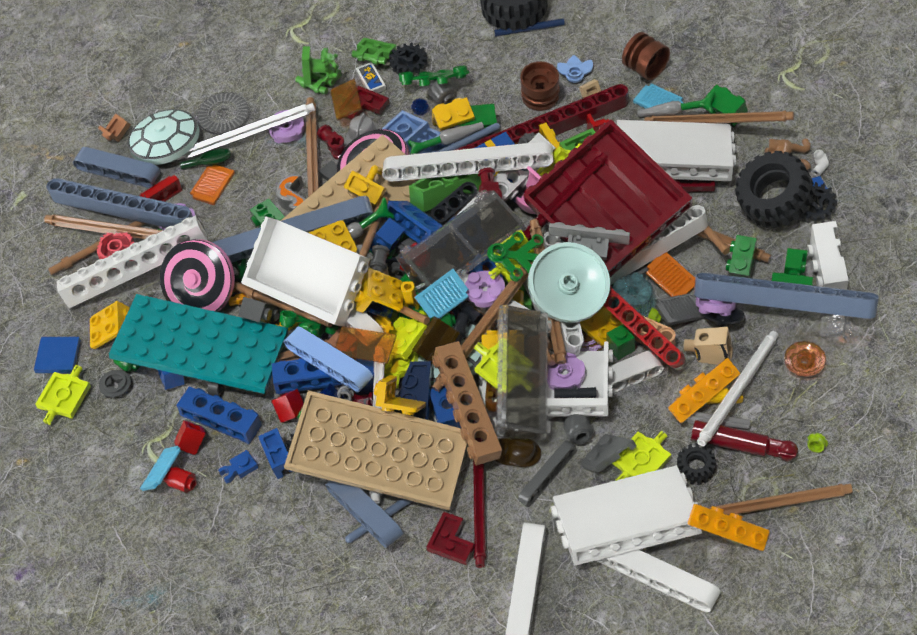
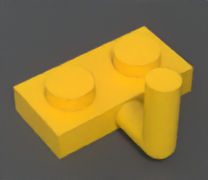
[344,165,387,206]

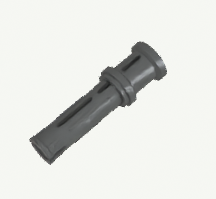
[369,245,390,304]

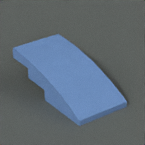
[382,110,453,155]

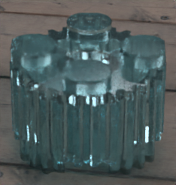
[613,272,653,317]

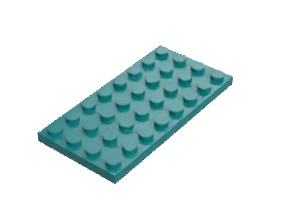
[109,294,288,394]

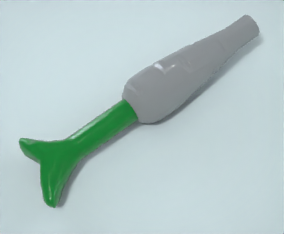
[637,91,715,117]
[408,122,484,155]
[347,197,395,241]

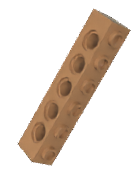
[432,341,502,465]

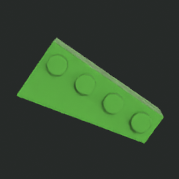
[409,161,481,212]

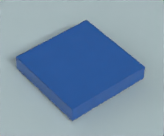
[34,337,81,373]

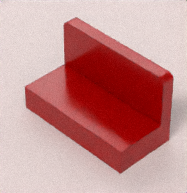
[140,175,182,202]

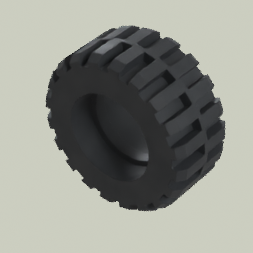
[480,0,548,31]
[735,151,814,228]

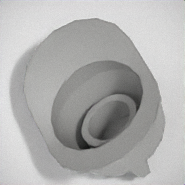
[345,113,378,146]

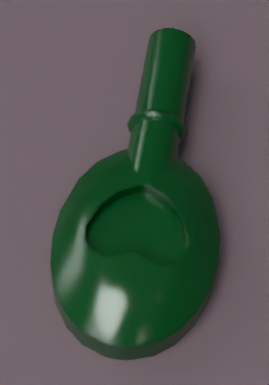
[180,148,231,170]

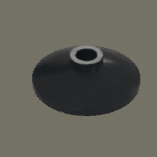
[704,308,744,327]

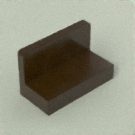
[412,316,460,364]

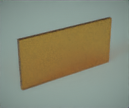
[330,79,362,121]
[335,326,397,364]

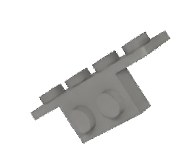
[549,222,630,260]

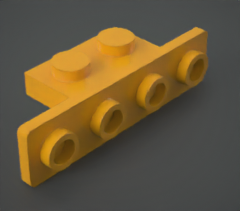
[668,358,740,423]
[688,504,770,551]

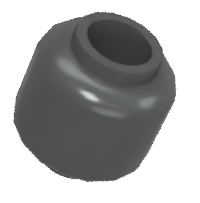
[428,79,455,104]
[563,414,593,444]

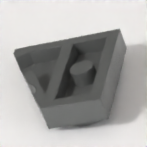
[581,434,637,472]

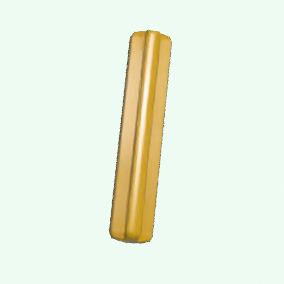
[372,311,394,333]

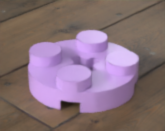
[268,110,305,143]
[465,271,505,308]
[695,297,736,316]
[543,352,585,390]

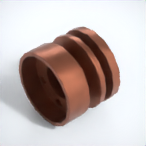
[622,32,670,80]
[520,61,559,111]

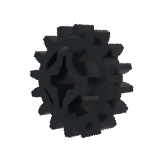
[389,43,428,76]
[800,182,837,224]

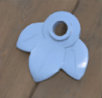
[557,55,593,83]

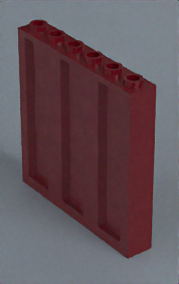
[523,119,693,277]

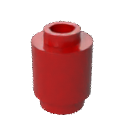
[164,467,197,493]

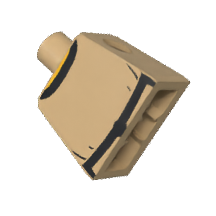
[684,327,733,365]

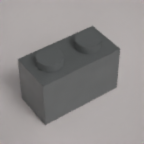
[238,297,280,325]

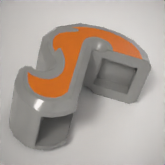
[276,174,306,212]

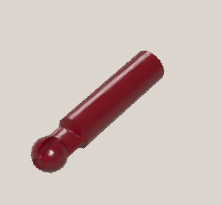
[691,420,798,461]

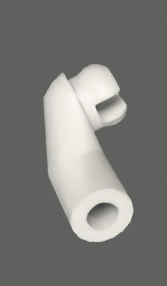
[812,150,829,177]

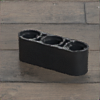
[430,182,477,225]

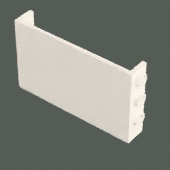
[617,120,736,181]
[241,217,370,327]
[479,342,613,417]
[551,465,702,566]

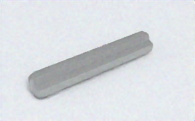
[688,412,751,431]

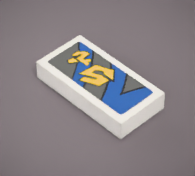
[356,62,386,93]

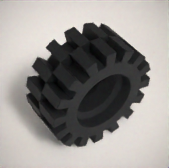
[677,443,716,485]

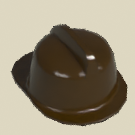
[495,434,541,467]

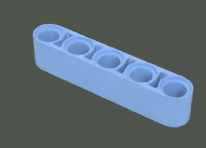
[284,327,373,392]

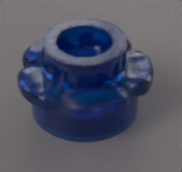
[411,99,429,115]

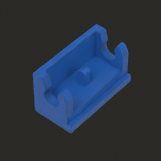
[258,428,292,479]

